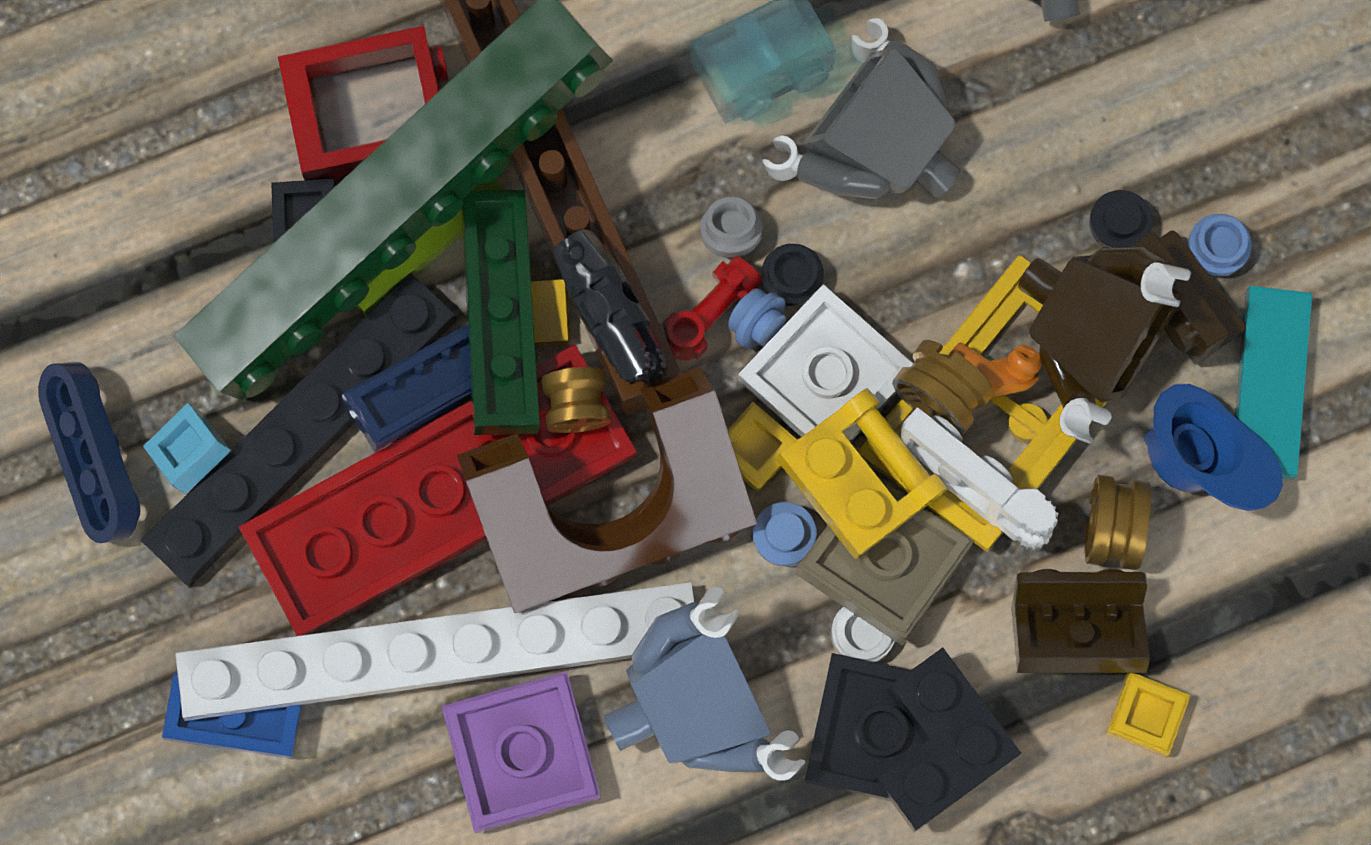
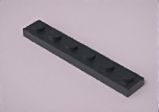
[140,272,457,588]

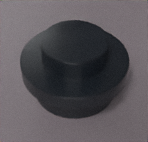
[1089,190,1153,247]
[761,243,824,306]

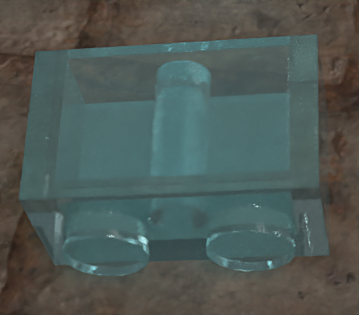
[691,0,836,124]

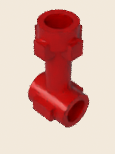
[663,256,762,361]

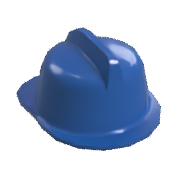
[1144,384,1283,511]

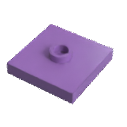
[442,671,601,833]

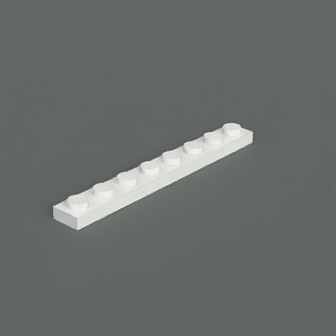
[175,582,694,721]

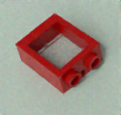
[278,25,449,185]

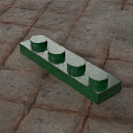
[461,190,540,435]

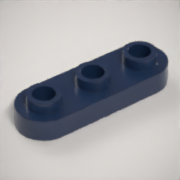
[38,361,141,543]

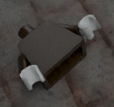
[1018,247,1191,444]

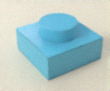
[143,403,231,495]

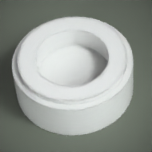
[831,607,895,663]

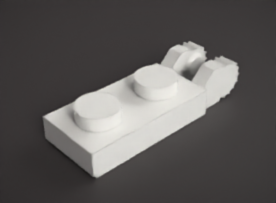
[900,407,1058,550]

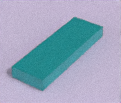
[1235,286,1312,481]

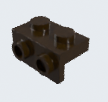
[1132,231,1246,366]
[1011,569,1150,673]

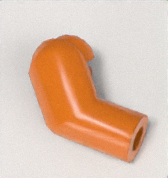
[949,342,1042,397]

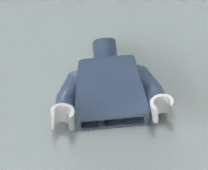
[604,586,805,781]

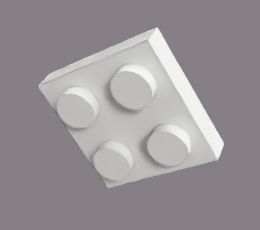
[738,284,913,443]

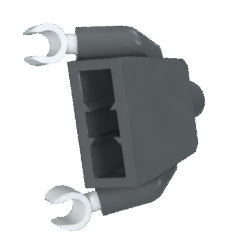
[762,18,960,199]

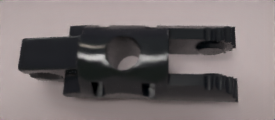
[552,229,668,383]

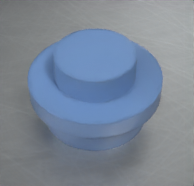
[1188,214,1252,276]
[728,289,786,349]
[753,502,817,566]

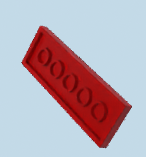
[239,344,637,636]

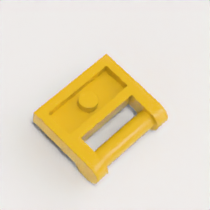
[776,388,948,560]

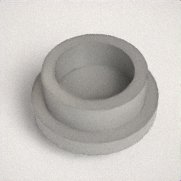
[700,197,763,258]

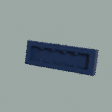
[342,324,538,452]

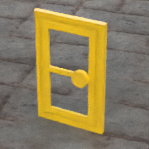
[858,255,1108,552]

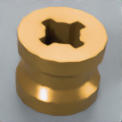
[542,367,611,433]

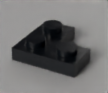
[875,647,1022,832]

